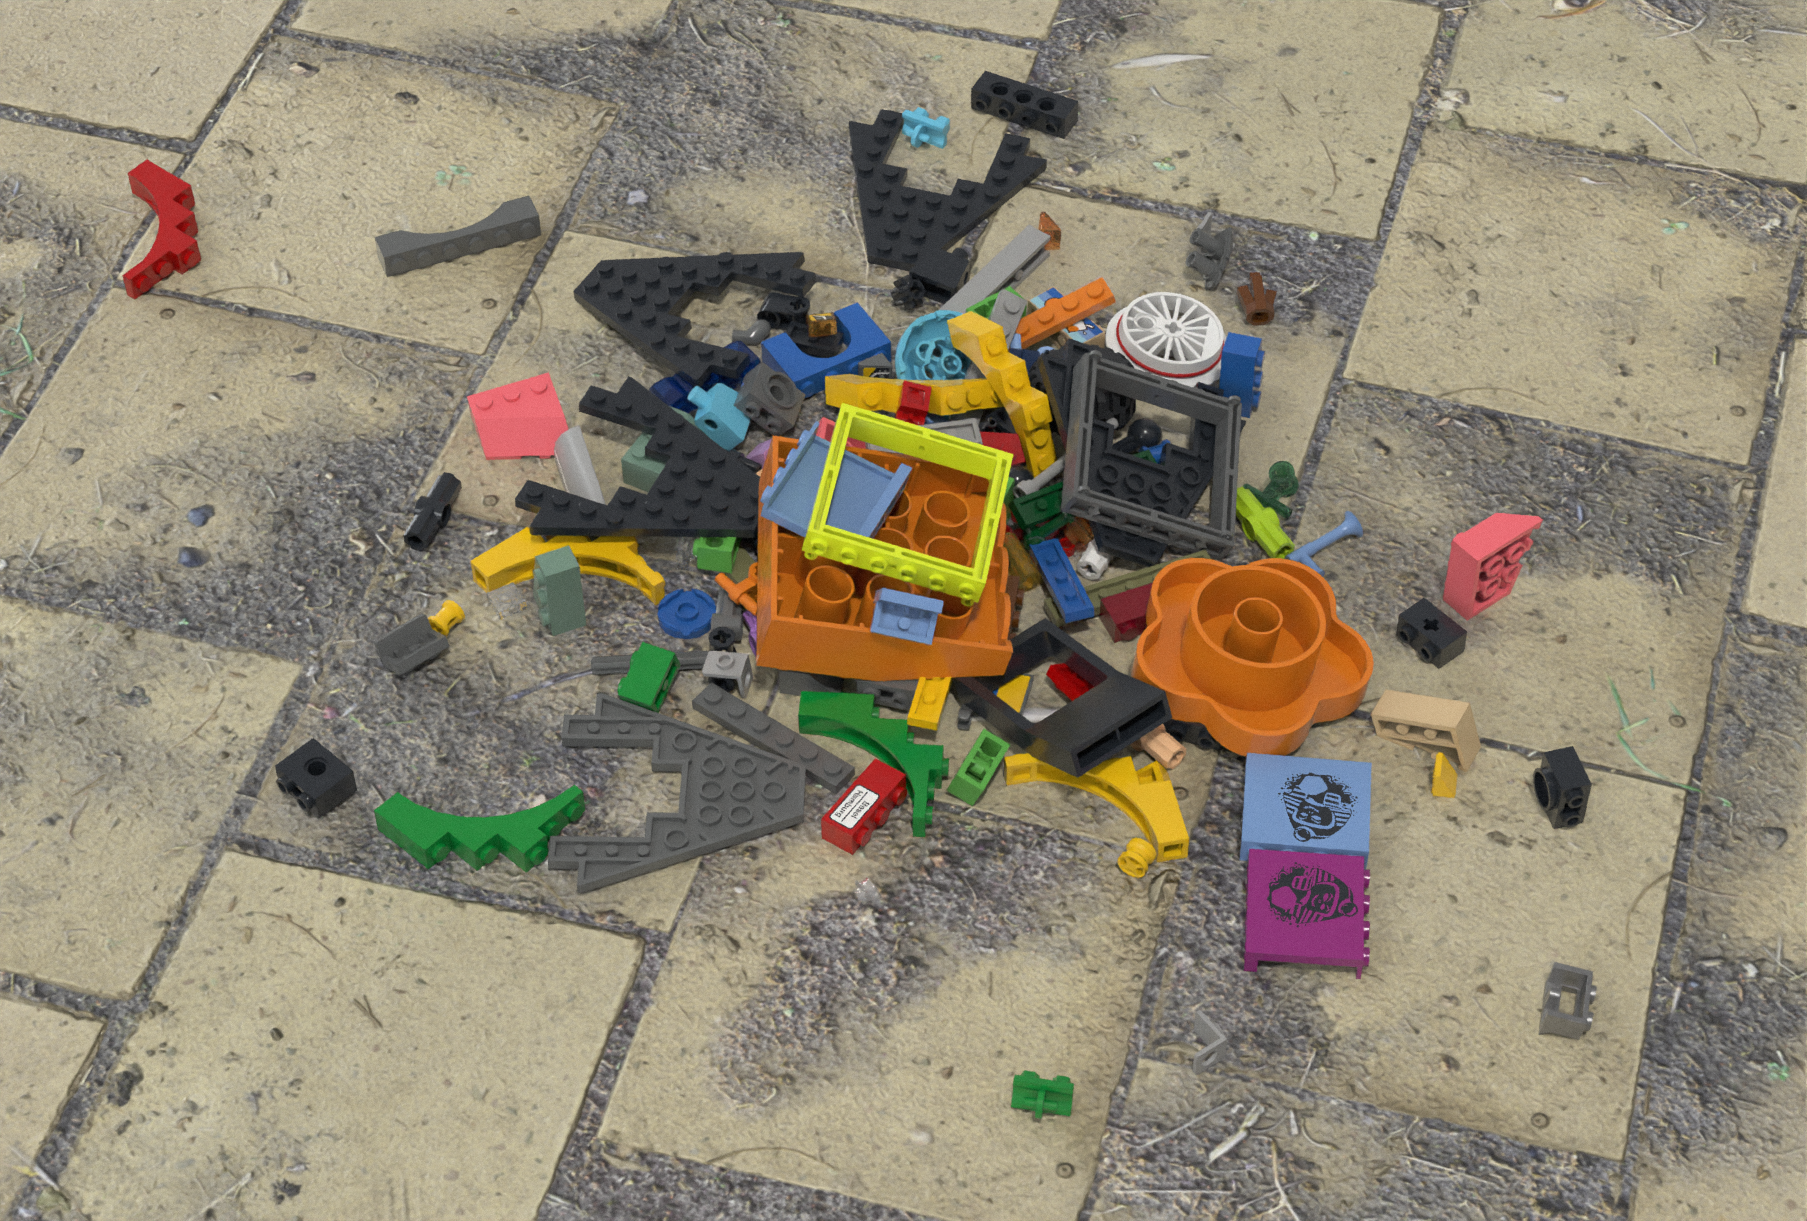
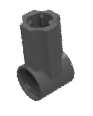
[710,589,743,641]

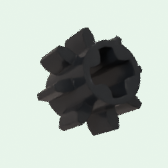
[891,274,926,311]

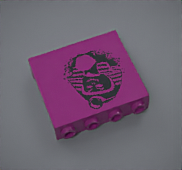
[1244,849,1370,979]

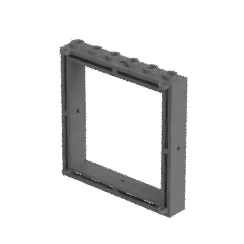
[1061,350,1242,560]

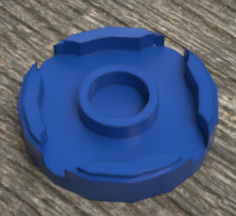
[657,589,716,639]

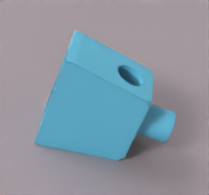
[688,383,751,451]

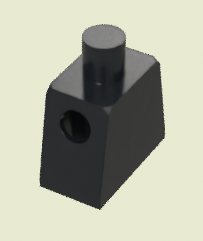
[909,247,970,304]

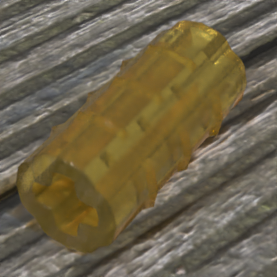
[1003,532,1042,592]

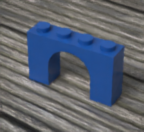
[761,302,891,398]

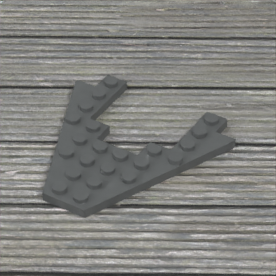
[548,693,806,893]

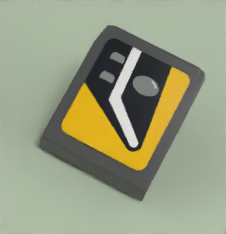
[858,353,892,379]

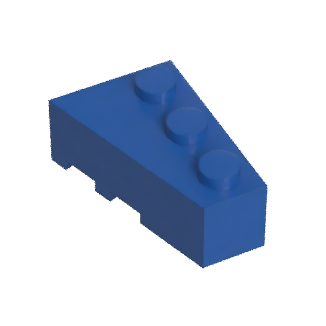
[1219,332,1265,418]

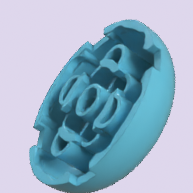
[895,310,972,420]

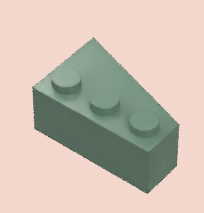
[533,545,586,636]

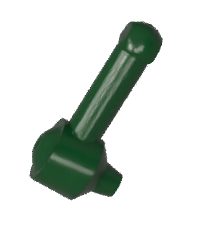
[1022,512,1076,551]

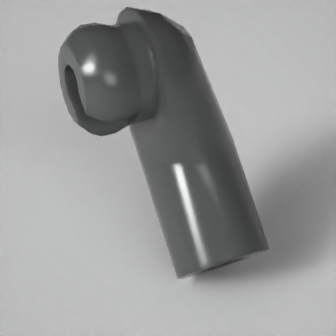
[732,320,771,345]

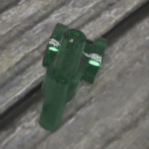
[1243,461,1299,518]

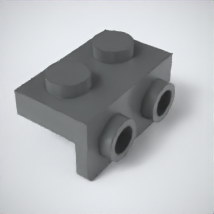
[374,613,450,675]

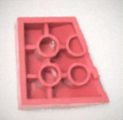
[467,372,568,460]

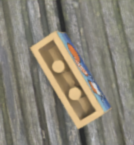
[1027,286,1105,349]

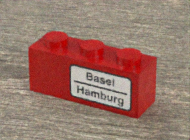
[821,758,908,855]

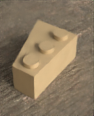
[1371,689,1481,772]

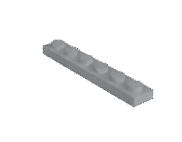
[948,289,1027,424]

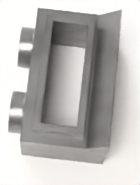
[1539,962,1597,1040]

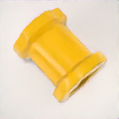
[428,600,465,637]

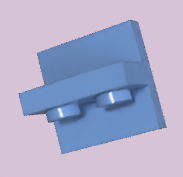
[870,588,944,645]

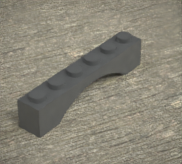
[375,196,541,277]

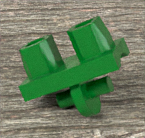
[1011,1070,1074,1119]

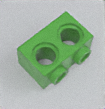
[693,537,743,573]

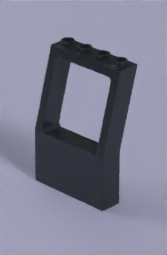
[953,618,1172,778]

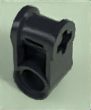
[757,292,810,330]

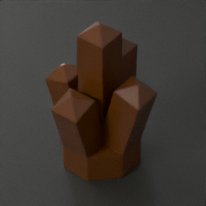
[1236,272,1277,326]

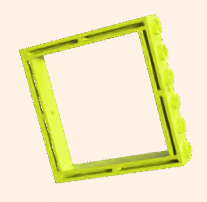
[802,403,1013,606]

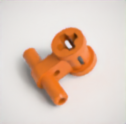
[715,562,758,616]

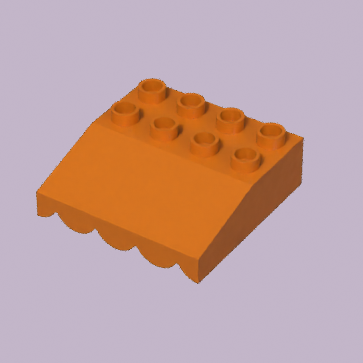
[756,436,1013,681]

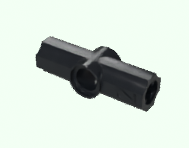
[403,472,462,551]

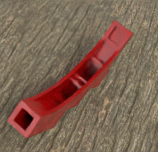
[122,159,201,300]

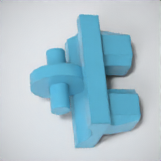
[902,107,950,149]

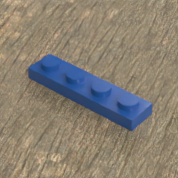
[1029,538,1094,623]

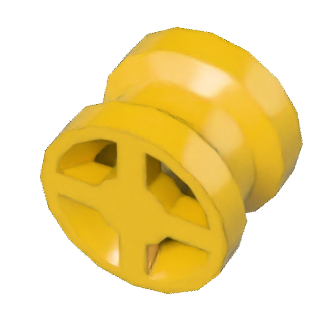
[1117,838,1157,878]

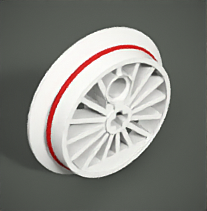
[1105,292,1227,387]

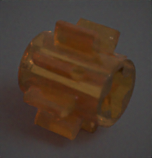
[1063,516,1094,545]

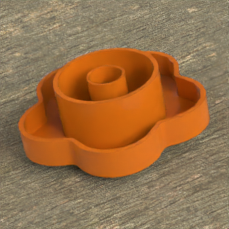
[1131,558,1374,757]

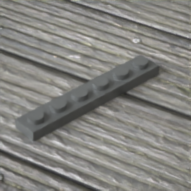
[692,682,855,794]

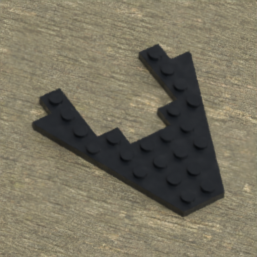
[849,109,1047,271]
[573,252,817,387]
[1037,338,1246,567]
[515,376,760,538]

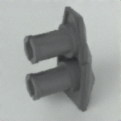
[1185,227,1233,291]

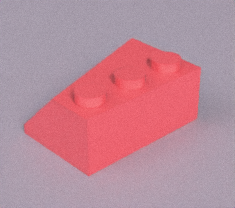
[1443,513,1543,621]

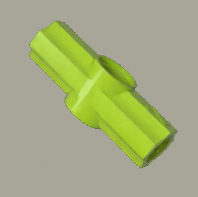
[1236,486,1295,559]

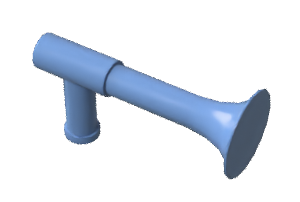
[1285,511,1363,577]

